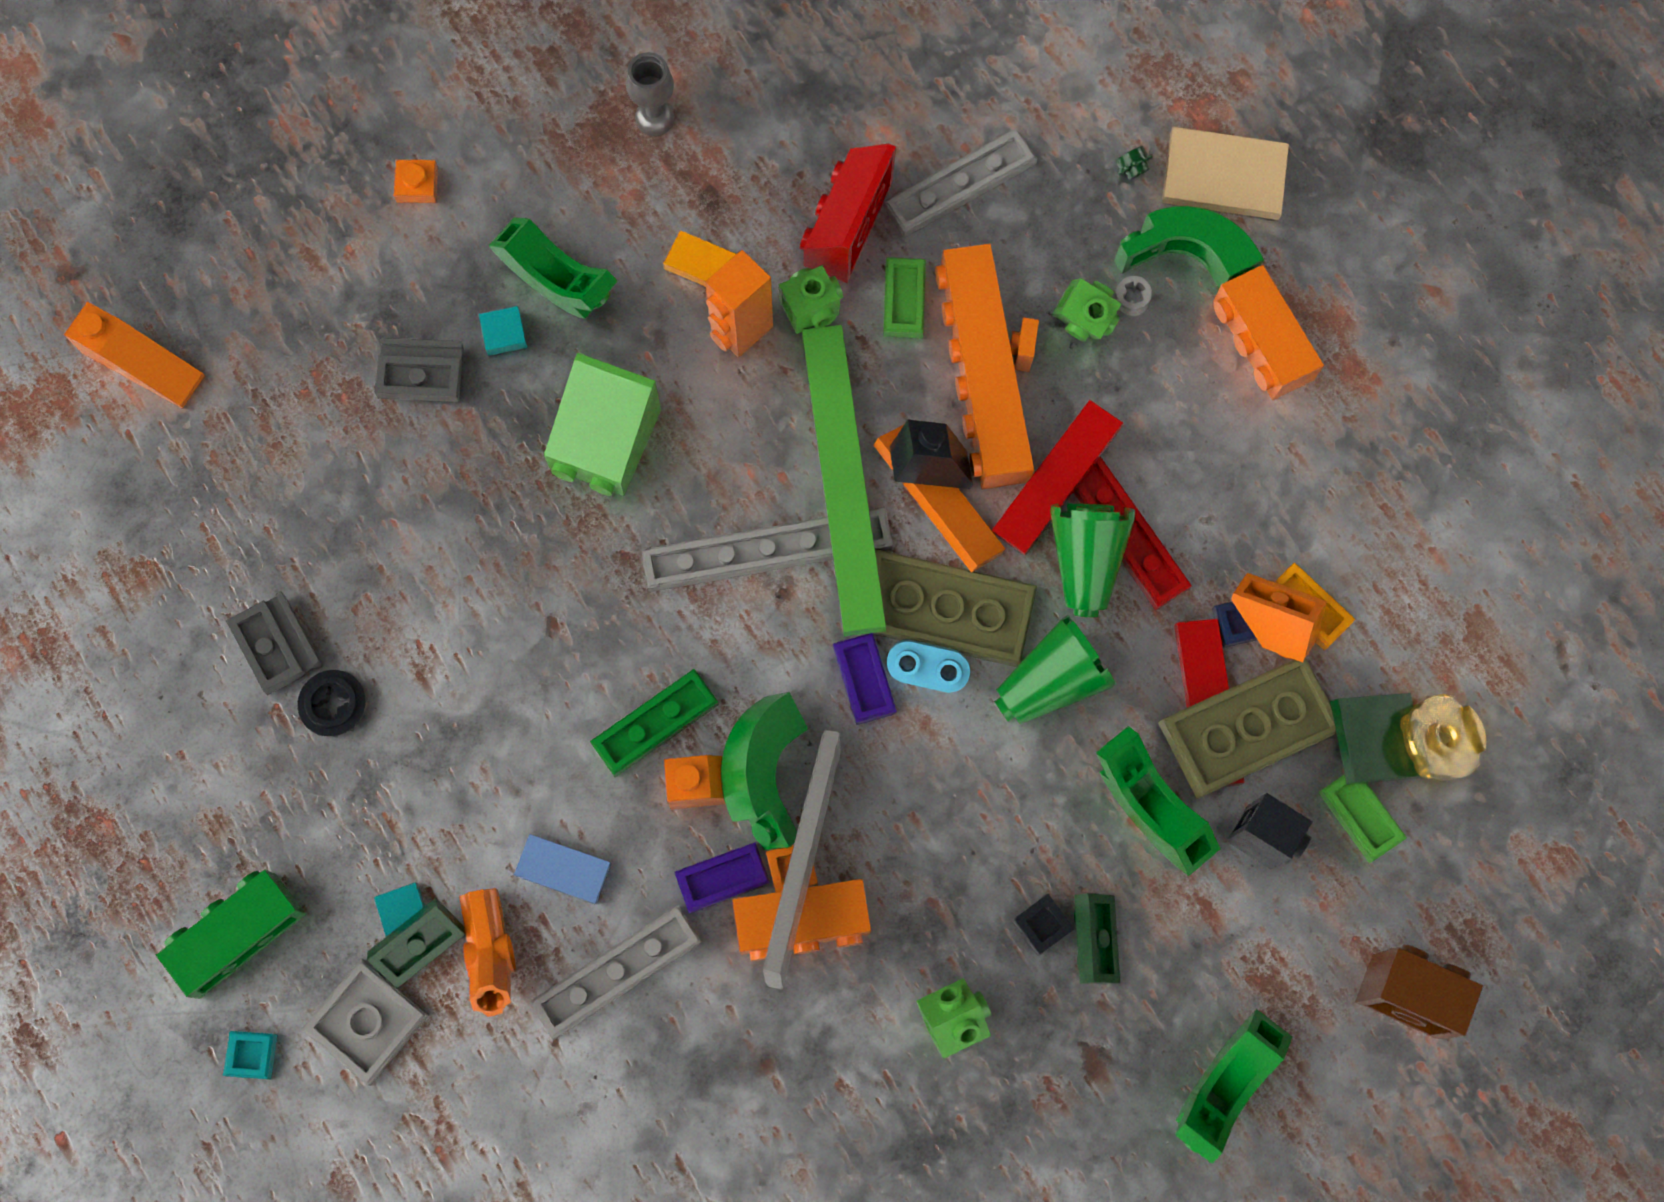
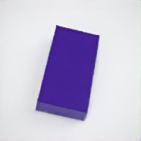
[833,633,897,725]
[674,842,770,914]

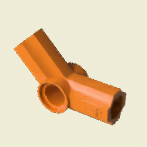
[459,888,516,1017]

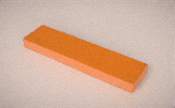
[873,425,1006,573]

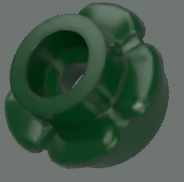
[1115,146,1153,180]

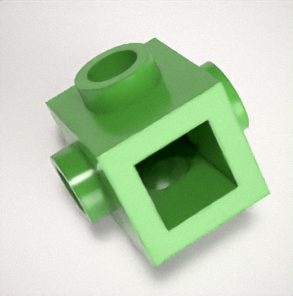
[778,265,843,334]
[1051,278,1122,342]
[916,978,991,1059]

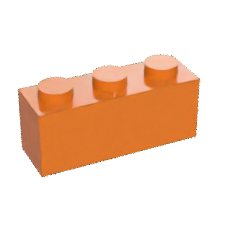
[705,250,773,358]
[1213,265,1324,401]
[732,879,871,961]

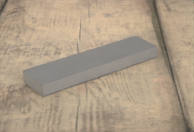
[883,128,1037,238]
[529,905,702,1040]

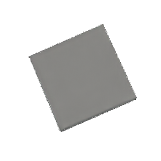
[302,959,429,1086]

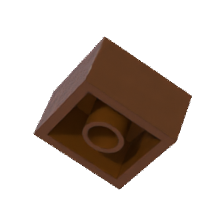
[1355,945,1484,1039]

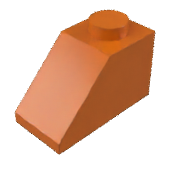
[1231,573,1327,663]
[664,755,725,810]

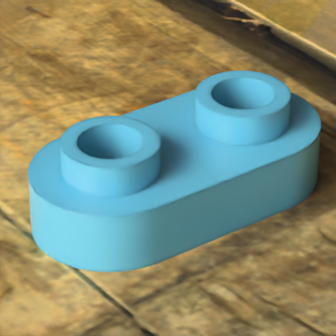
[887,639,970,693]

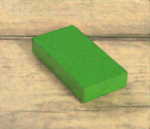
[883,257,926,338]
[1318,774,1407,863]

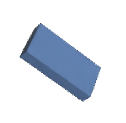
[514,834,612,905]

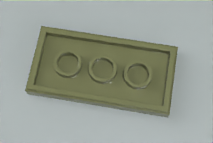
[873,549,1037,667]
[1158,659,1336,799]

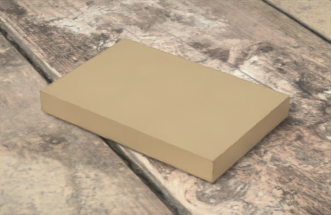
[1162,127,1289,220]

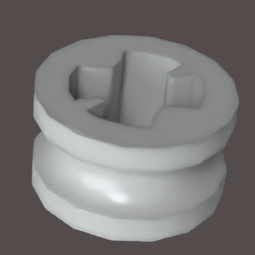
[1115,276,1152,315]

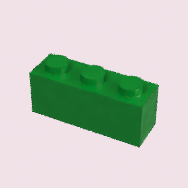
[156,869,307,999]

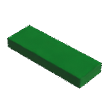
[590,669,719,777]

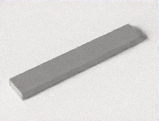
[641,507,893,592]
[763,730,841,989]

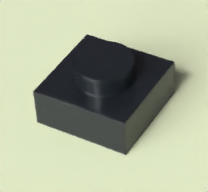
[1012,894,1074,956]

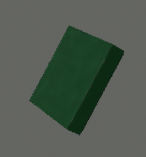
[1330,693,1428,785]

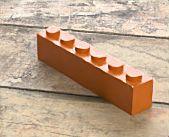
[935,243,1034,490]

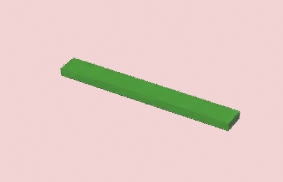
[802,325,886,637]

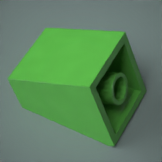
[544,353,661,496]

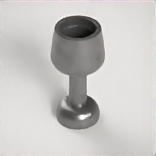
[626,52,674,136]

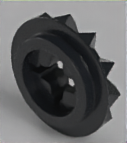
[297,670,368,738]

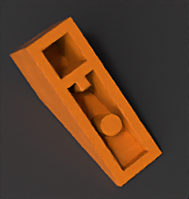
[64,301,205,409]

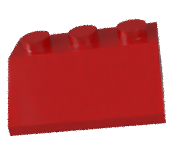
[799,144,896,283]

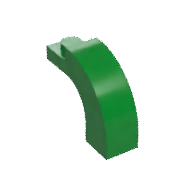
[1114,206,1264,288]
[489,217,618,319]
[721,692,808,850]
[1096,726,1221,876]
[1175,1009,1293,1164]

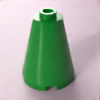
[1050,503,1135,617]
[994,615,1117,724]

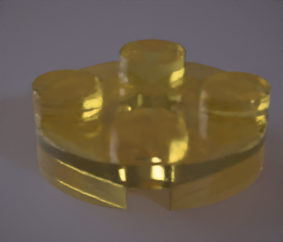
[1400,694,1486,781]

